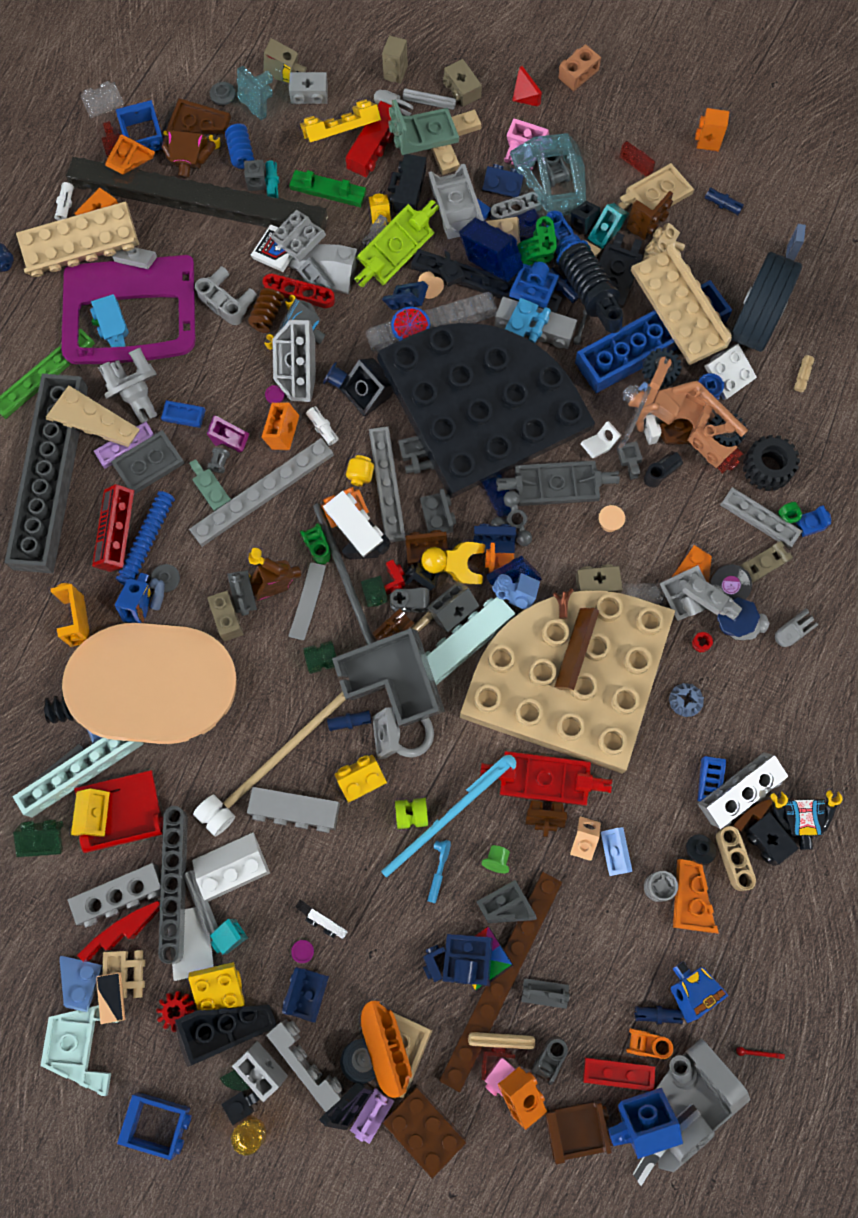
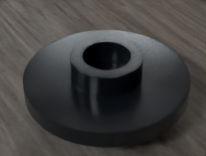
[686,834,717,865]

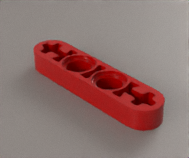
[262,274,335,308]

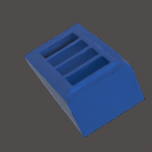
[697,756,726,802]

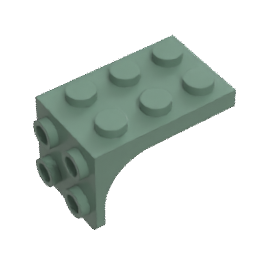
[388,99,459,155]

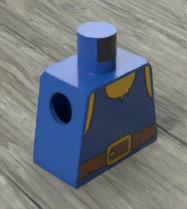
[115,573,153,623]
[671,961,728,1023]

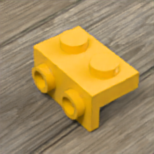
[334,755,387,803]

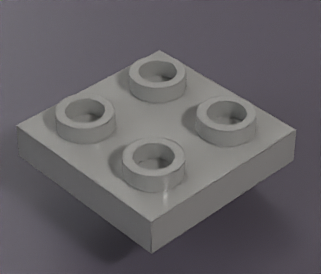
[659,565,706,621]

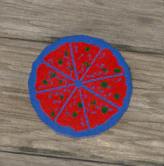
[391,307,430,341]

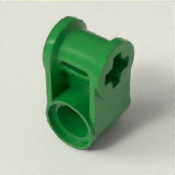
[300,523,331,565]

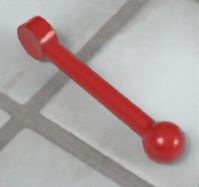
[736,1047,785,1059]

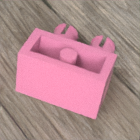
[504,119,550,170]

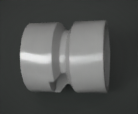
[644,871,678,902]

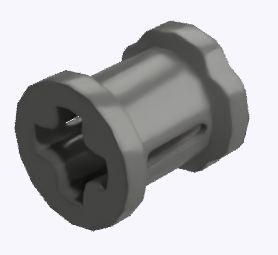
[207,447,230,473]

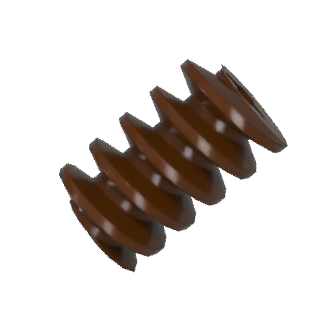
[248,288,285,333]

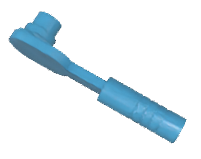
[427,840,451,903]

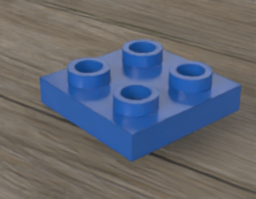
[509,262,559,308]

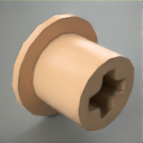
[418,271,444,299]
[599,505,625,532]

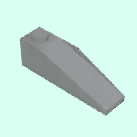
[287,244,359,294]

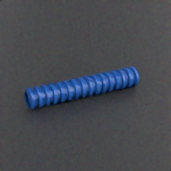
[115,491,175,585]

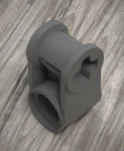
[542,148,570,187]
[390,588,430,613]
[530,1036,568,1085]

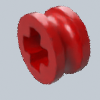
[692,632,713,652]

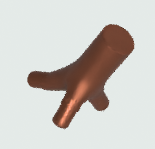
[553,588,574,619]

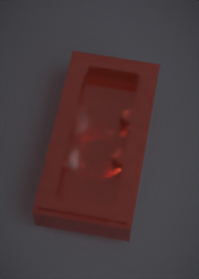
[620,141,656,177]

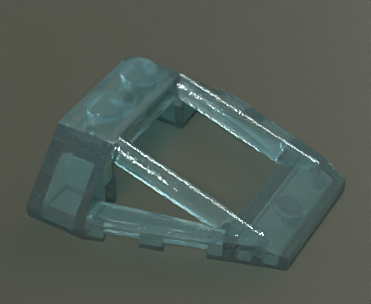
[510,133,586,215]

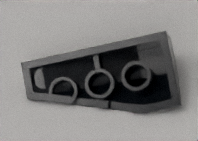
[174,1005,277,1067]

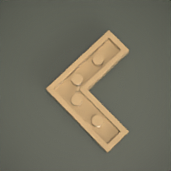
[431,110,481,175]

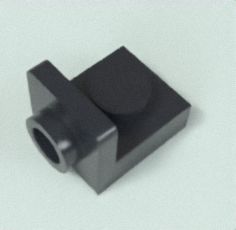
[404,559,440,591]

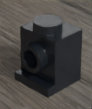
[571,201,600,235]

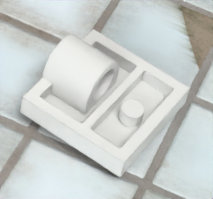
[704,344,757,400]

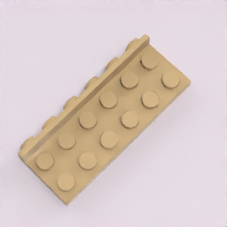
[16,201,139,277]
[631,243,732,365]

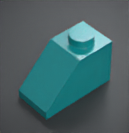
[587,203,629,249]
[210,919,248,955]

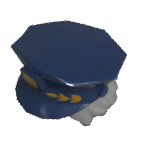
[717,597,770,640]

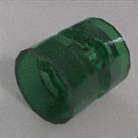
[303,640,336,674]

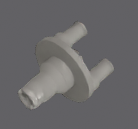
[97,348,157,423]

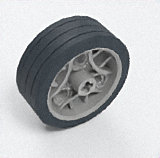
[731,252,802,352]

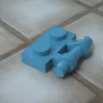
[505,298,551,343]

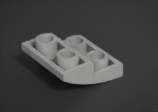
[270,210,326,262]

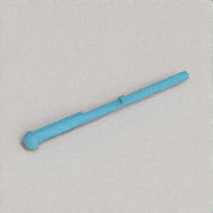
[381,755,517,878]

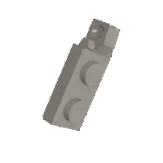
[682,573,742,620]

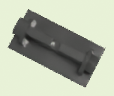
[227,570,257,616]
[521,978,570,1009]

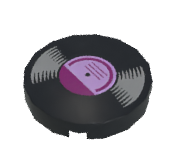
[709,564,752,600]

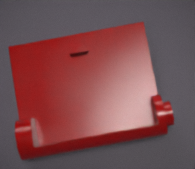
[74,770,164,853]

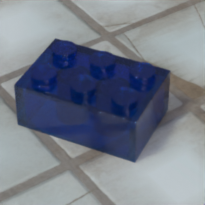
[459,217,523,282]

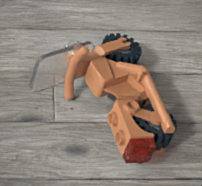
[618,348,749,474]

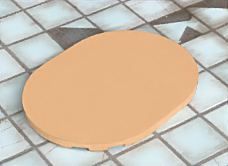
[62,623,237,744]

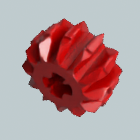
[156,991,196,1032]

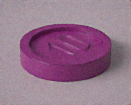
[265,385,285,404]
[291,940,314,963]

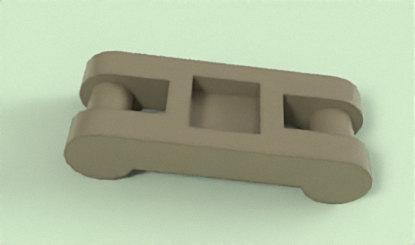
[740,541,793,584]

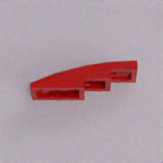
[77,901,160,962]

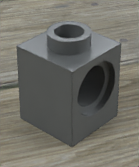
[244,160,267,191]

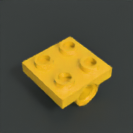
[188,962,245,1010]

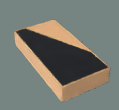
[96,972,126,1024]

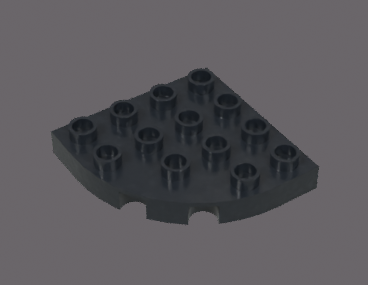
[377,323,595,499]

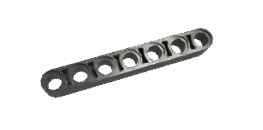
[158,806,188,964]

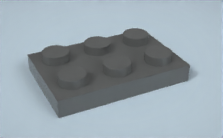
[111,430,185,495]

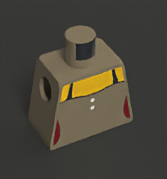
[263,38,307,83]

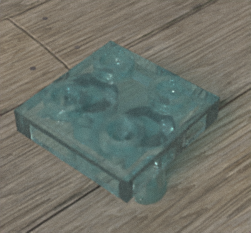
[237,66,273,120]

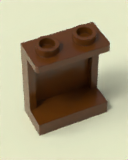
[545,1100,613,1165]

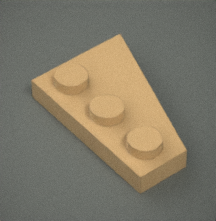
[392,1011,433,1099]

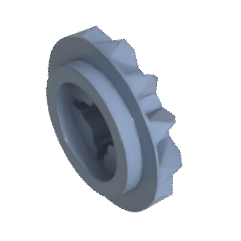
[669,683,704,717]

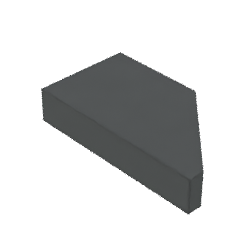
[298,257,335,288]

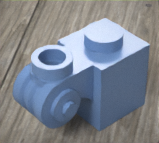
[492,573,540,610]

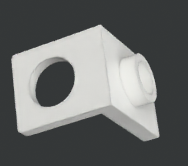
[580,421,621,458]

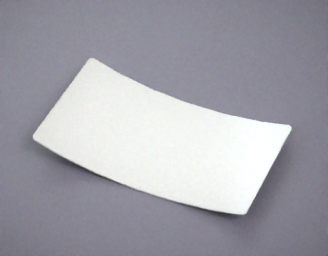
[168,907,213,981]

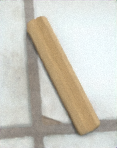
[468,1032,535,1049]

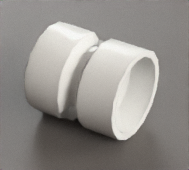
[193,794,236,837]

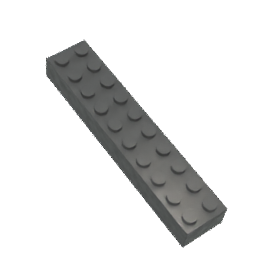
[5,373,88,574]

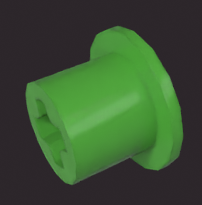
[481,845,510,873]

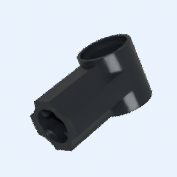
[644,451,683,488]

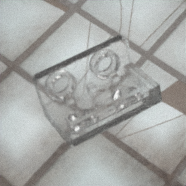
[80,81,124,119]

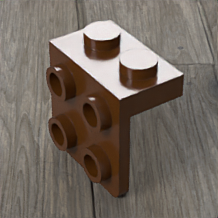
[626,191,673,240]

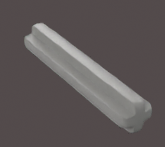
[402,88,456,110]
[184,870,218,935]

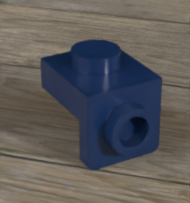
[423,944,445,983]

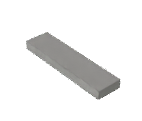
[720,487,802,549]

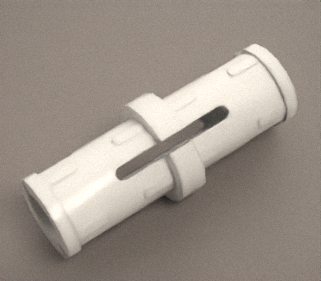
[54,182,74,221]
[306,406,339,446]

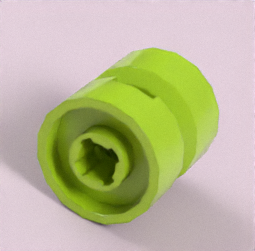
[395,798,428,829]

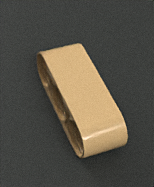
[716,826,756,891]

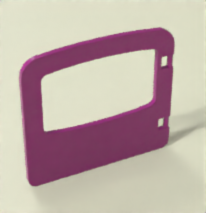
[61,255,196,364]

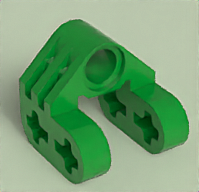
[517,216,557,266]

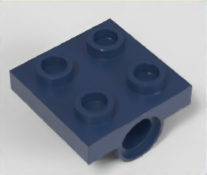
[442,934,493,986]

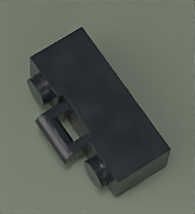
[387,154,427,214]

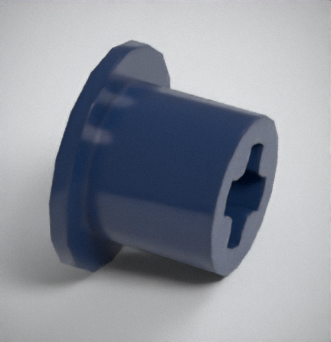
[323,362,348,389]

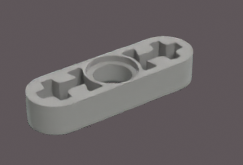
[490,192,543,220]

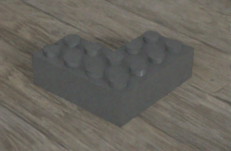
[332,628,445,726]

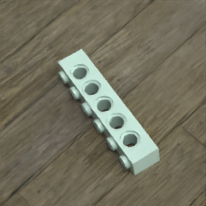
[13,738,144,817]

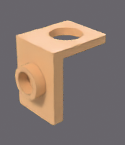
[570,817,601,861]

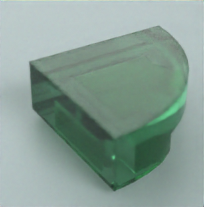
[220,1070,250,1091]

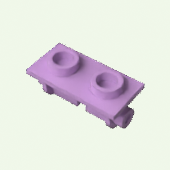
[350,1088,394,1144]

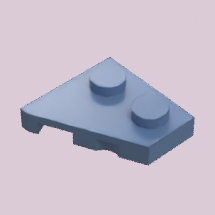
[60,956,103,1012]

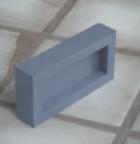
[785,224,806,260]

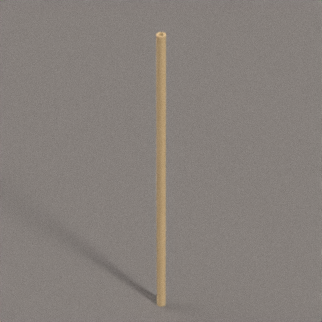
[223,612,433,809]

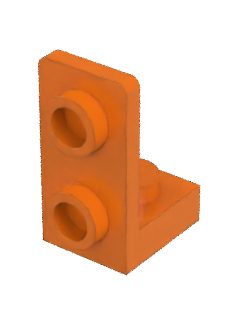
[485,543,514,575]

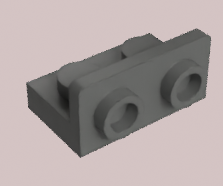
[420,488,456,533]

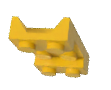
[300,99,381,142]

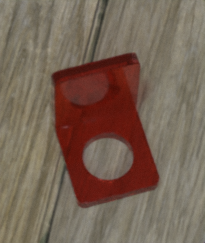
[481,1047,515,1080]

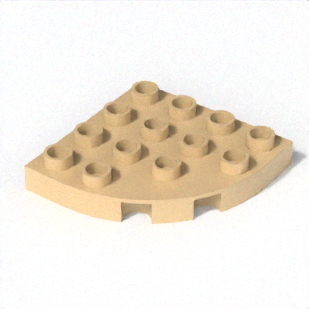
[460,591,675,774]

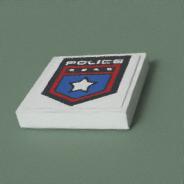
[251,224,293,272]

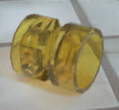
[231,1117,267,1156]

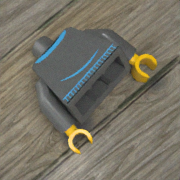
[264,295,326,349]

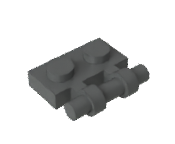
[398,436,435,474]

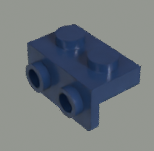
[482,164,525,198]
[382,281,429,310]
[474,524,516,554]
[282,967,329,1023]

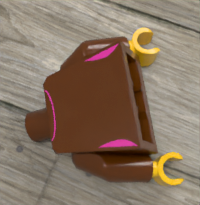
[162,130,221,178]
[248,548,301,601]

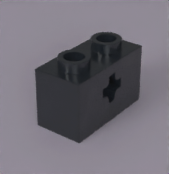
[744,812,799,866]

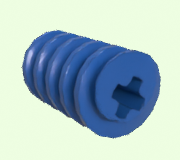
[225,124,255,169]

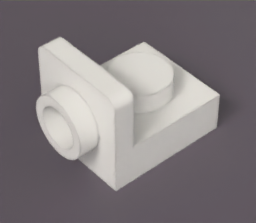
[644,413,662,445]

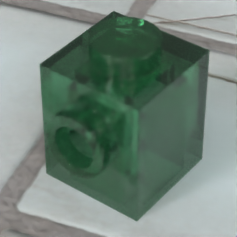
[361,576,388,607]

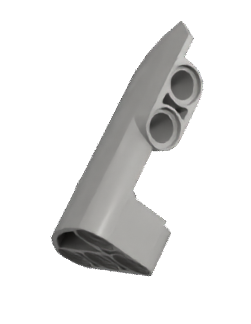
[655,1039,750,1172]

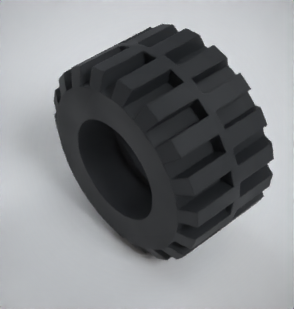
[743,435,800,491]

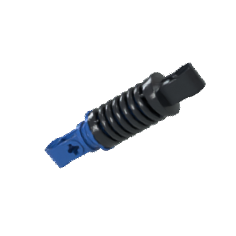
[546,211,623,333]

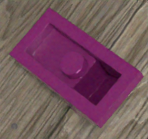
[207,415,249,453]

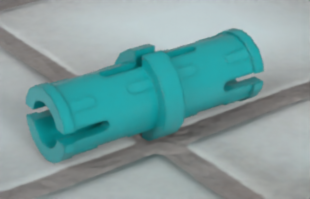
[265,160,279,200]

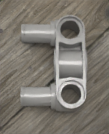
[195,266,258,325]

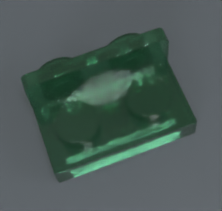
[13,819,63,857]

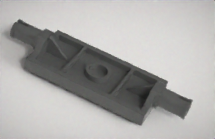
[496,461,620,506]

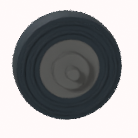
[340,1039,376,1084]

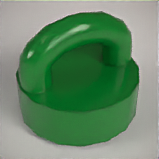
[778,502,802,523]

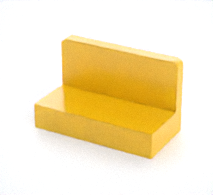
[71,789,110,837]

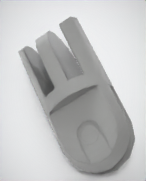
[374,89,413,116]
[775,609,819,647]

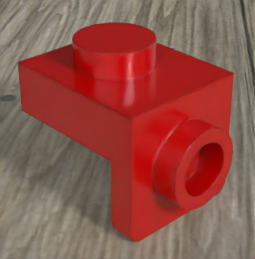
[384,560,405,595]

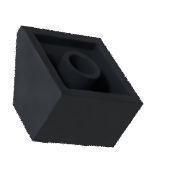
[340,358,394,416]

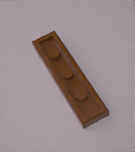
[554,607,599,690]

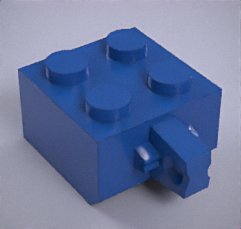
[608,1088,683,1159]

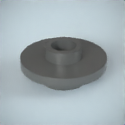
[210,82,236,105]
[151,564,180,593]

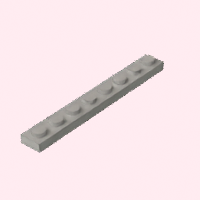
[189,438,334,547]

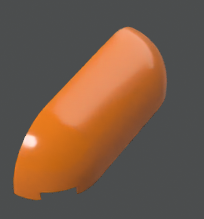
[361,1001,412,1098]

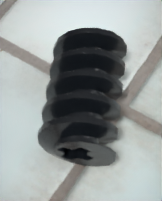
[44,696,75,724]

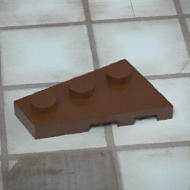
[166,98,231,134]

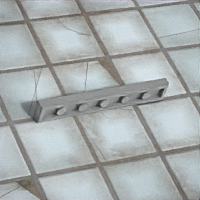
[369,426,405,542]

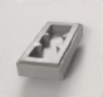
[113,247,157,269]

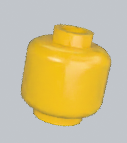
[346,455,374,487]

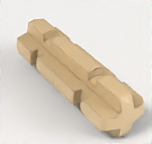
[794,355,814,393]

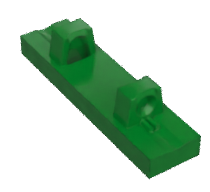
[289,170,367,208]

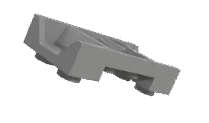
[428,164,485,239]
[266,1019,344,1112]

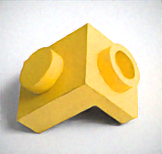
[369,193,391,224]

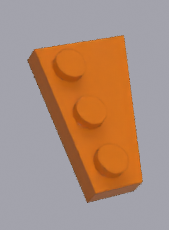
[673,859,719,934]

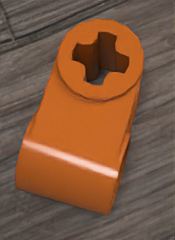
[626,1028,673,1059]

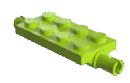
[354,200,439,287]

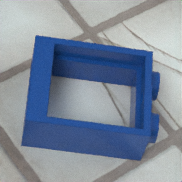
[116,100,163,151]
[117,1092,192,1160]

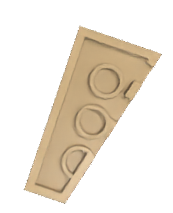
[46,386,140,447]

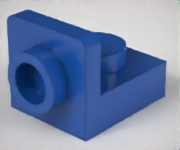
[796,505,831,537]

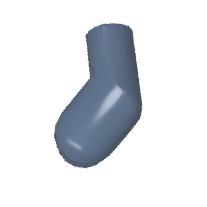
[150,578,165,610]

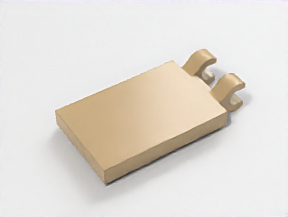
[618,163,694,210]

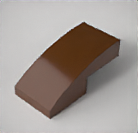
[730,799,773,832]

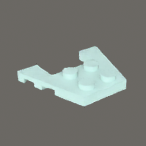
[41,1005,119,1096]

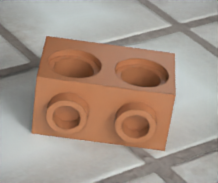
[558,44,601,91]

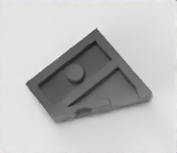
[476,880,537,923]

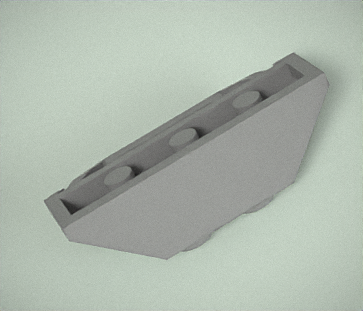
[272,320,316,402]

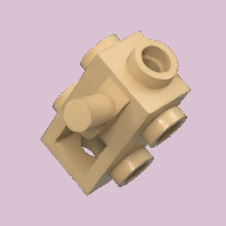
[642,223,685,260]

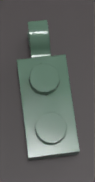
[189,459,231,511]

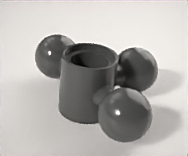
[490,491,532,546]

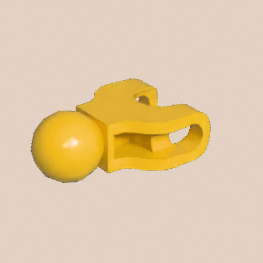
[421,542,485,584]

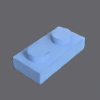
[601,827,633,876]

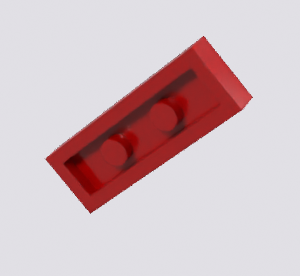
[583,1057,655,1091]

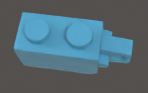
[90,294,129,347]

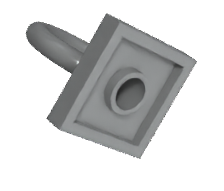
[372,707,434,759]

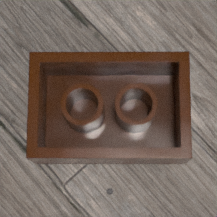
[383,1085,466,1179]

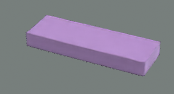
[93,421,154,469]

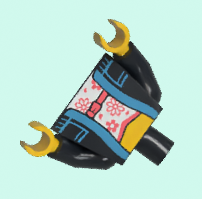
[771,790,843,850]

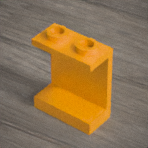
[50,583,90,647]

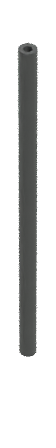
[313,503,375,645]

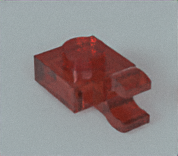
[102,121,120,158]

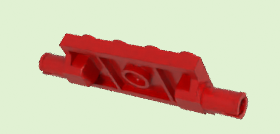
[480,751,612,806]

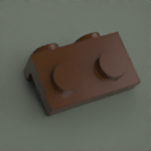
[405,530,448,566]

